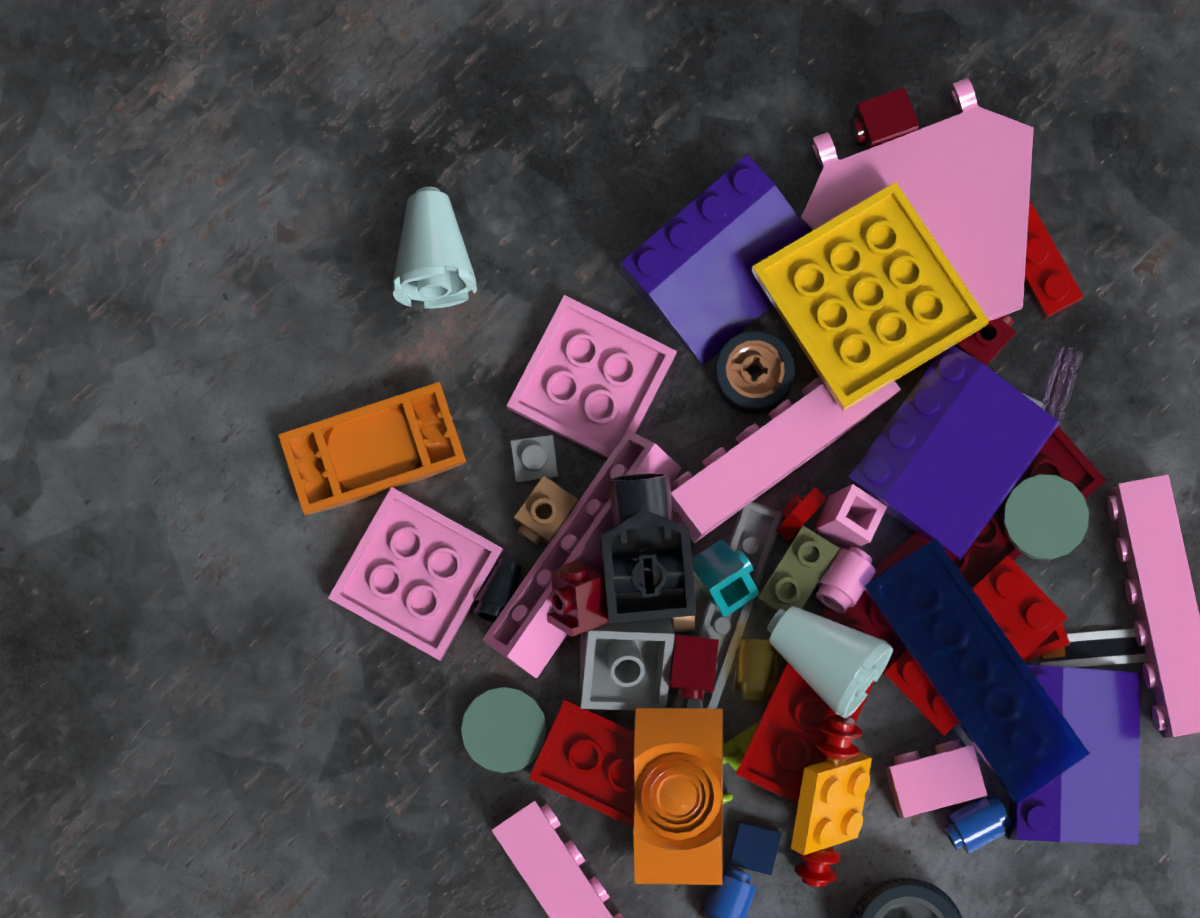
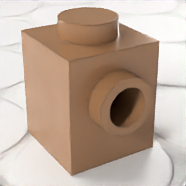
[514,475,579,546]

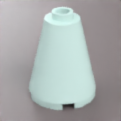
[392,187,477,309]
[767,606,893,719]

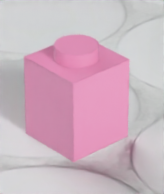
[813,484,887,550]

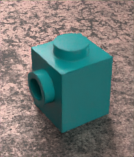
[692,539,760,618]

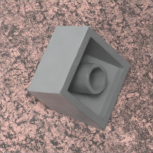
[580,618,675,711]

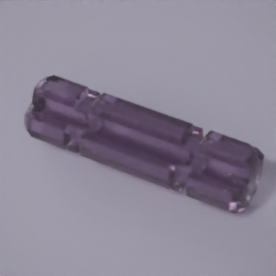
[1042,346,1083,427]

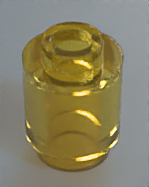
[733,639,778,702]

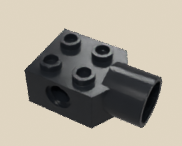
[599,473,697,624]

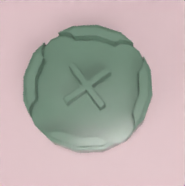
[1002,474,1089,560]
[461,687,547,773]

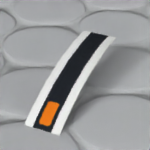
[1040,629,1148,668]

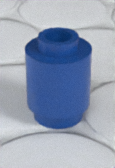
[944,795,1012,854]
[703,867,758,918]

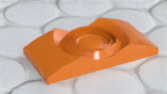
[278,382,467,516]
[633,708,723,885]

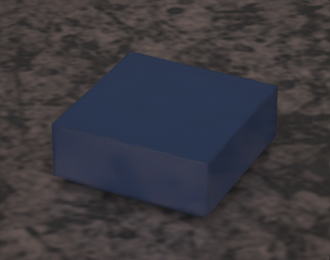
[729,822,782,875]

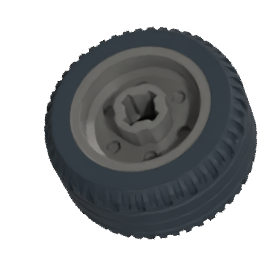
[850,878,962,918]

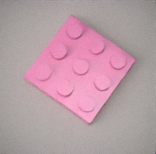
[507,295,677,459]
[328,487,503,662]

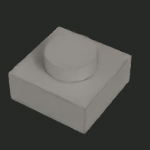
[511,435,558,484]

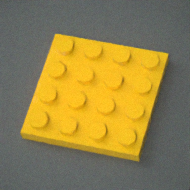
[752,182,989,412]

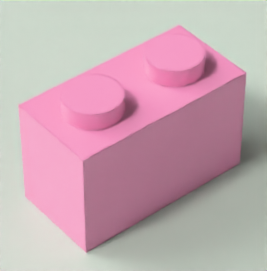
[885,739,987,818]

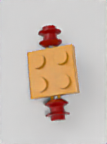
[791,715,872,887]

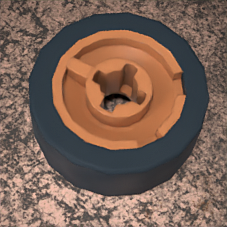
[714,330,795,414]

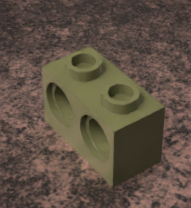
[755,526,840,615]

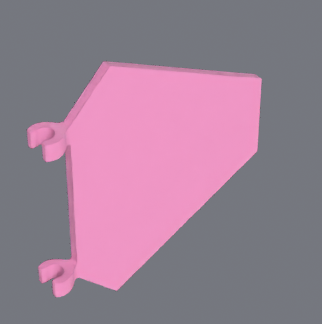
[801,78,1034,321]

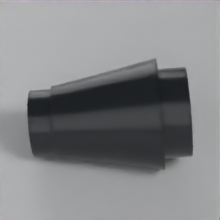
[474,558,522,623]

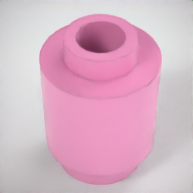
[816,547,875,613]

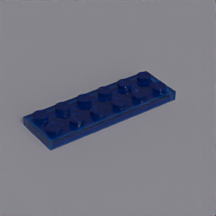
[863,538,1090,804]

